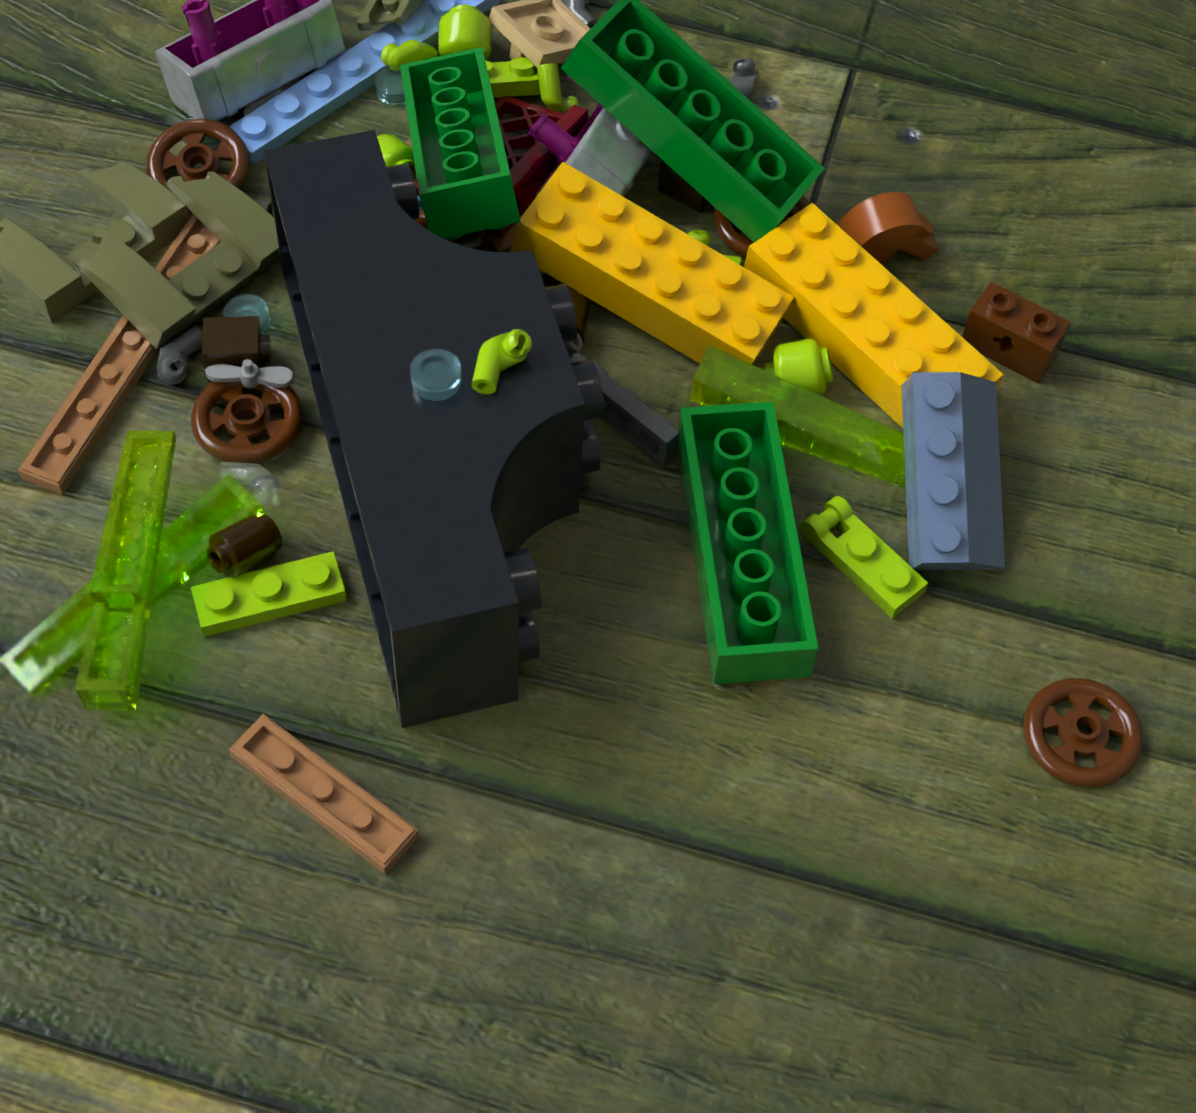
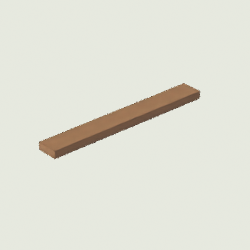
[18,213,220,495]

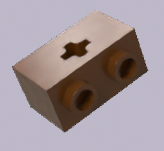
[962,282,1071,384]

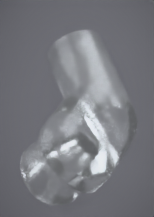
[219,461,281,505]

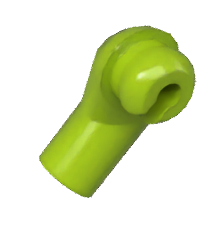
[537,63,579,114]

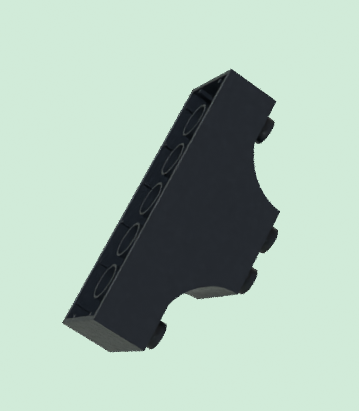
[264,130,604,728]

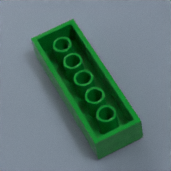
[561,0,825,242]
[400,47,521,240]
[678,402,819,684]

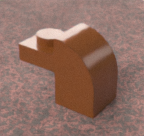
[836,192,939,264]

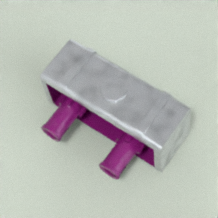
[155,0,345,121]
[527,76,652,197]

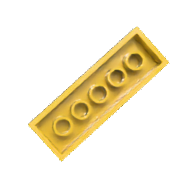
[510,162,794,387]
[744,203,1004,428]

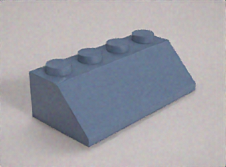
[901,372,1005,571]

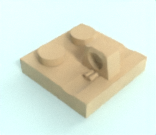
[489,0,591,67]

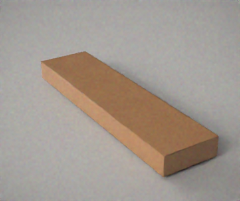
[229,714,419,875]

